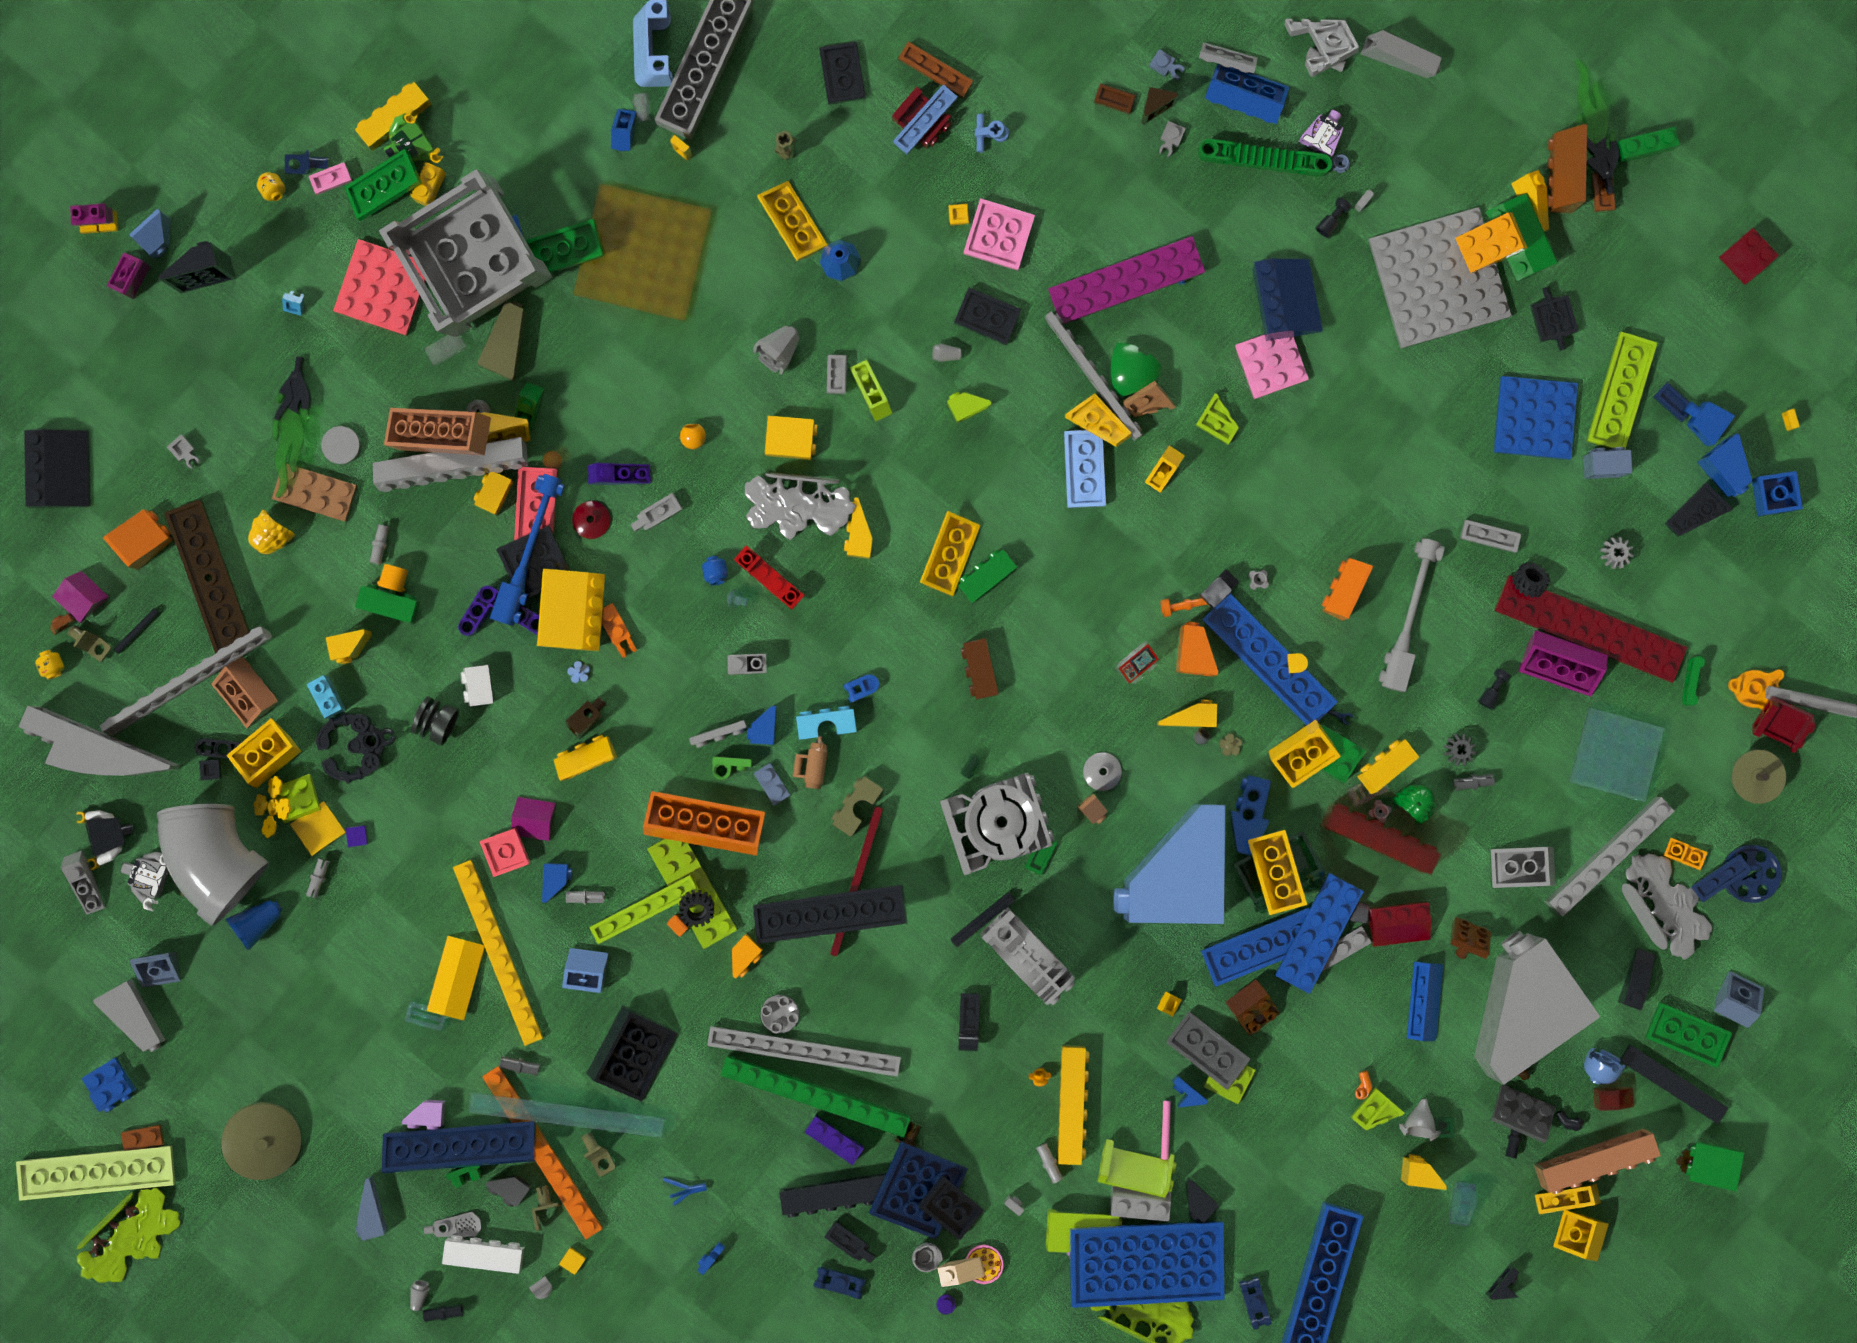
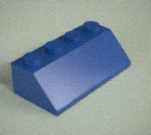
[1205,63,1289,124]

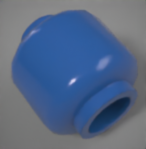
[702,556,729,586]

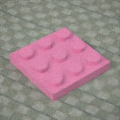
[963,198,1035,271]
[1235,335,1309,399]

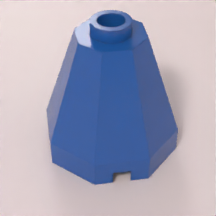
[820,240,861,282]

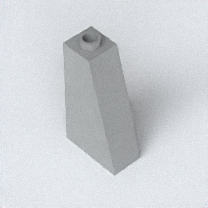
[1361,30,1441,78]
[93,980,165,1052]

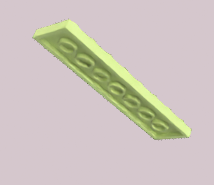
[16,1146,176,1201]

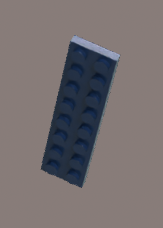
[381,1121,536,1173]

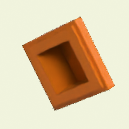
[667,914,690,937]

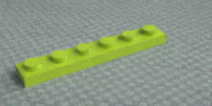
[589,875,699,944]

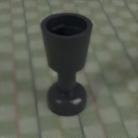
[1315,197,1352,239]
[1477,668,1512,710]

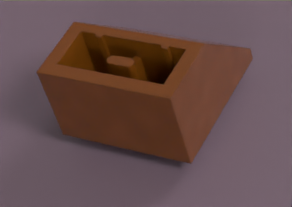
[1225,980,1280,1036]

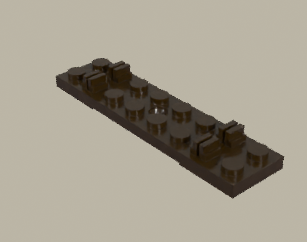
[164,499,250,654]

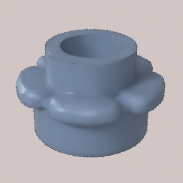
[1331,154,1350,173]

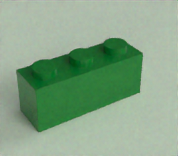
[1617,127,1680,164]
[958,549,1017,604]
[355,584,420,624]

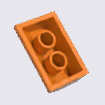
[1322,558,1373,621]

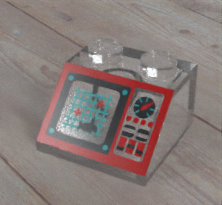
[1114,641,1159,684]

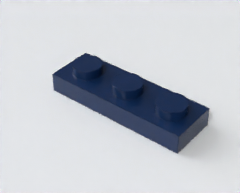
[1691,854,1752,902]

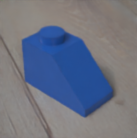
[611,109,636,151]
[747,706,777,745]
[542,863,572,903]

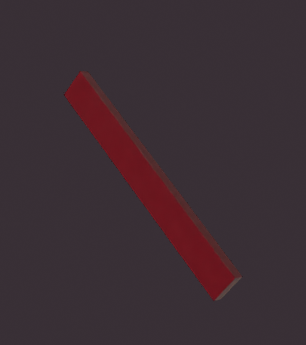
[830,807,883,957]

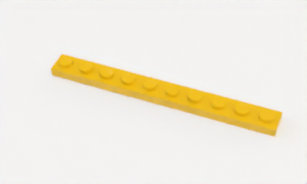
[453,860,543,1046]

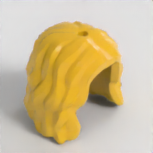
[248,510,295,554]

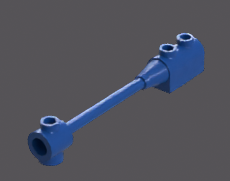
[490,474,565,626]

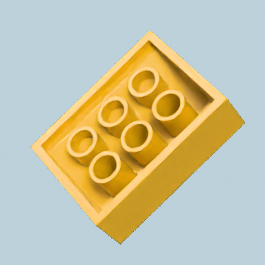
[537,569,605,651]

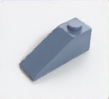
[356,1176,388,1241]

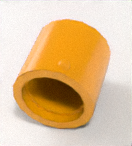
[377,564,408,593]

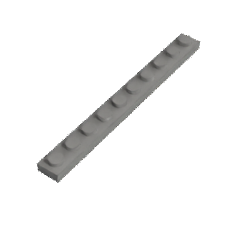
[99,626,272,736]
[707,1026,901,1077]

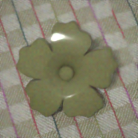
[1218,733,1242,756]

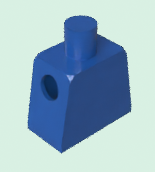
[1684,401,1735,446]

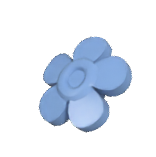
[567,661,590,683]

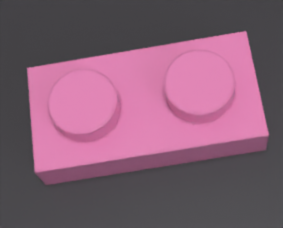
[309,162,352,195]

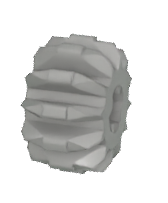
[1600,537,1634,569]

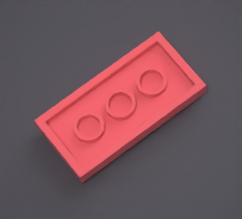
[514,467,558,540]

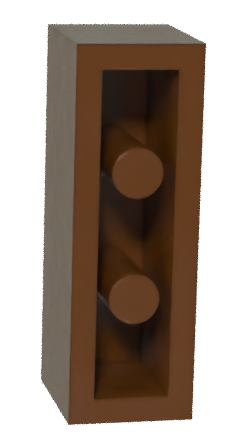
[960,638,999,700]

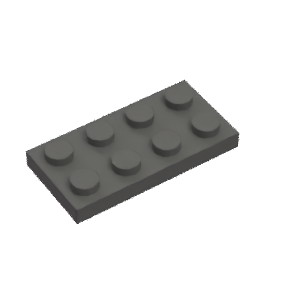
[1166,1012,1251,1090]

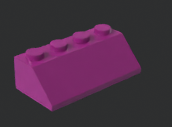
[1519,630,1608,697]

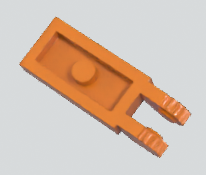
[601,603,637,658]

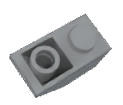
[727,654,767,675]

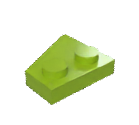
[1196,393,1239,445]
[1351,1088,1404,1130]

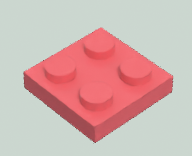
[479,827,530,877]

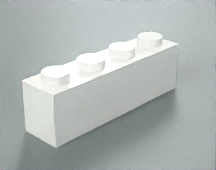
[442,1235,525,1274]

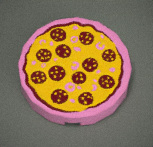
[966,1244,1004,1284]

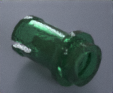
[960,754,982,779]

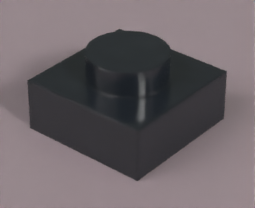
[199,760,222,780]

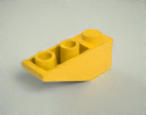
[844,498,873,559]

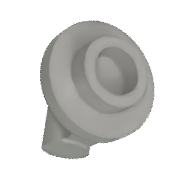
[529,1276,552,1299]

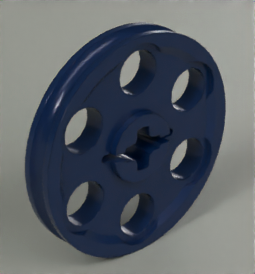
[1723,845,1782,903]

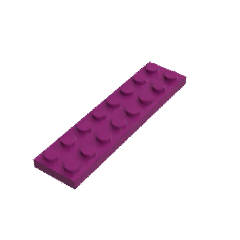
[1048,236,1205,325]

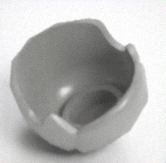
[912,1242,943,1272]

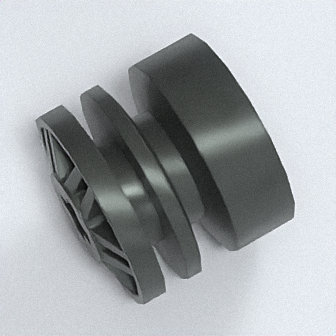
[411,696,459,746]

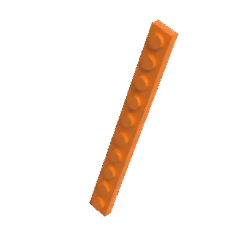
[482,1066,603,1239]

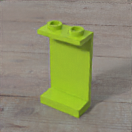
[1097,1139,1176,1198]
[1046,1209,1122,1253]

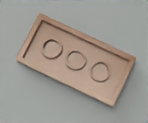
[272,463,357,522]

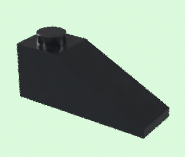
[1618,948,1655,1011]

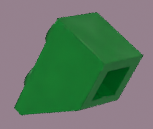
[515,382,545,430]

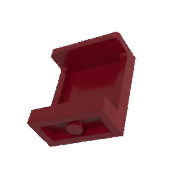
[892,87,952,149]
[1752,696,1816,753]

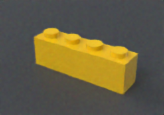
[355,82,432,151]

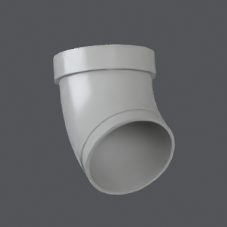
[157,804,269,927]

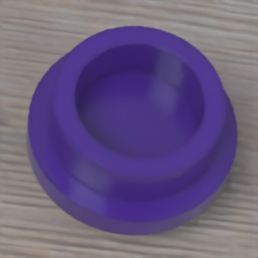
[936,1294,956,1314]

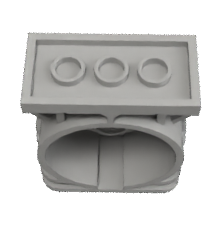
[940,772,1055,875]
[980,907,1075,1006]

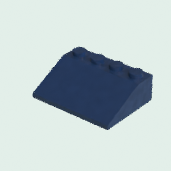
[1252,259,1323,341]

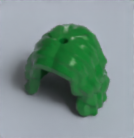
[1392,785,1436,824]

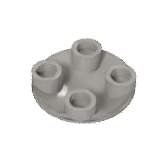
[761,995,799,1034]

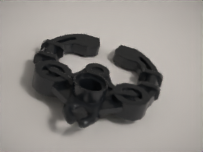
[316,713,396,784]

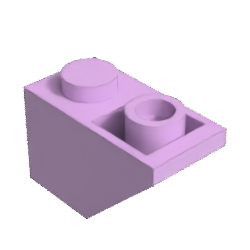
[402,1100,446,1129]

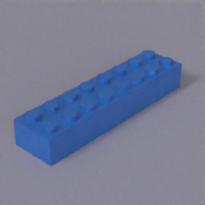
[1281,1202,1363,1343]

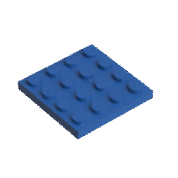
[1494,376,1578,460]

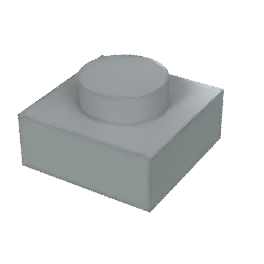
[1004,1195,1024,1216]

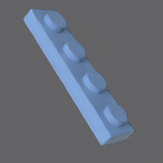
[893,84,958,155]

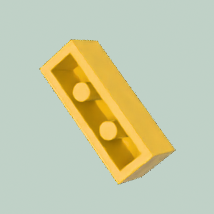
[1357,739,1419,794]

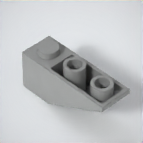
[61,851,105,915]

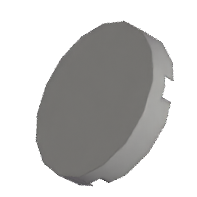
[321,426,361,465]

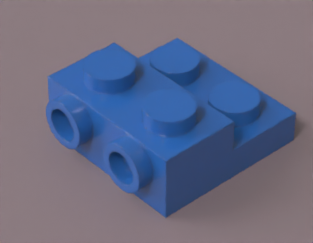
[81,1057,136,1113]

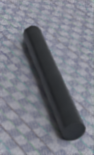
[114,608,160,654]

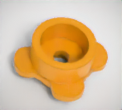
[1028,1068,1051,1086]

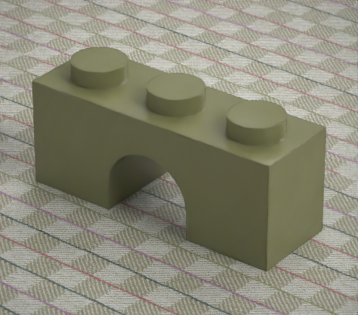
[831,776,883,837]

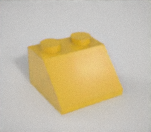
[326,629,372,664]
[1401,1154,1447,1190]
[1553,1210,1608,1261]

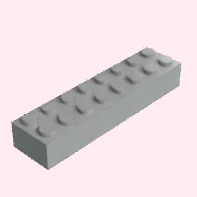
[654,0,755,140]

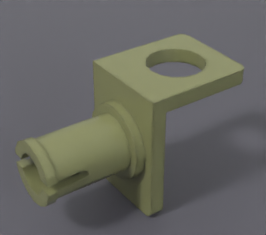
[68,625,112,662]
[581,1132,616,1177]
[532,1186,561,1231]

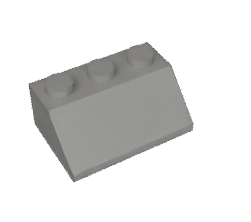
[1110,1186,1171,1221]

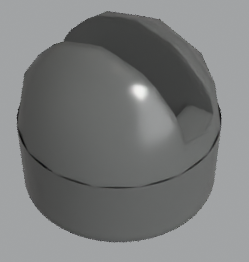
[1194,728,1211,745]

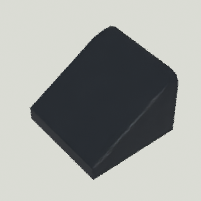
[1348,903,1369,924]

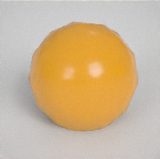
[680,424,706,450]

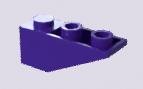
[588,463,651,485]

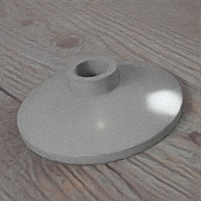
[1083,752,1122,791]

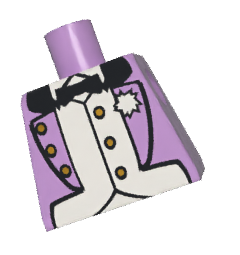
[1298,110,1343,158]

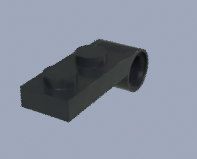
[958,993,980,1052]

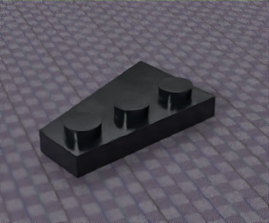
[1664,482,1734,537]

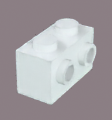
[460,665,493,706]

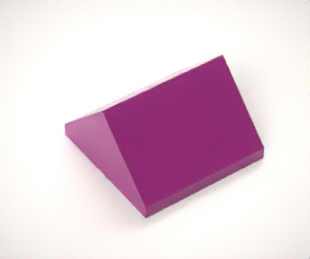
[106,252,150,299]
[52,571,109,624]
[511,797,556,841]

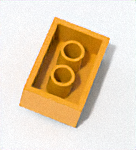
[1455,212,1528,273]

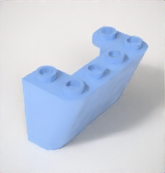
[633,0,673,87]

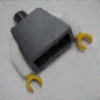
[76,810,134,870]

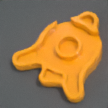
[1728,669,1784,710]

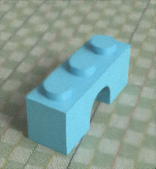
[796,706,857,740]

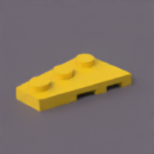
[1065,393,1131,447]

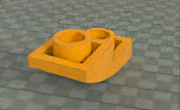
[1664,838,1708,870]

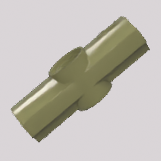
[774,130,797,161]

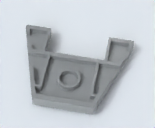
[1284,19,1359,77]

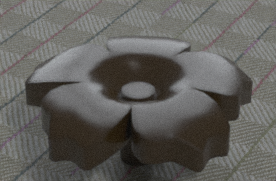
[1676,1149,1693,1173]

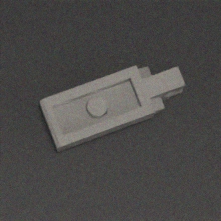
[630,493,683,532]

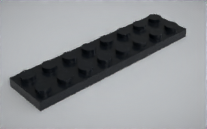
[753,885,908,944]

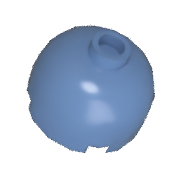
[1584,1048,1625,1085]

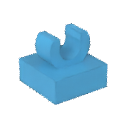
[282,291,304,316]

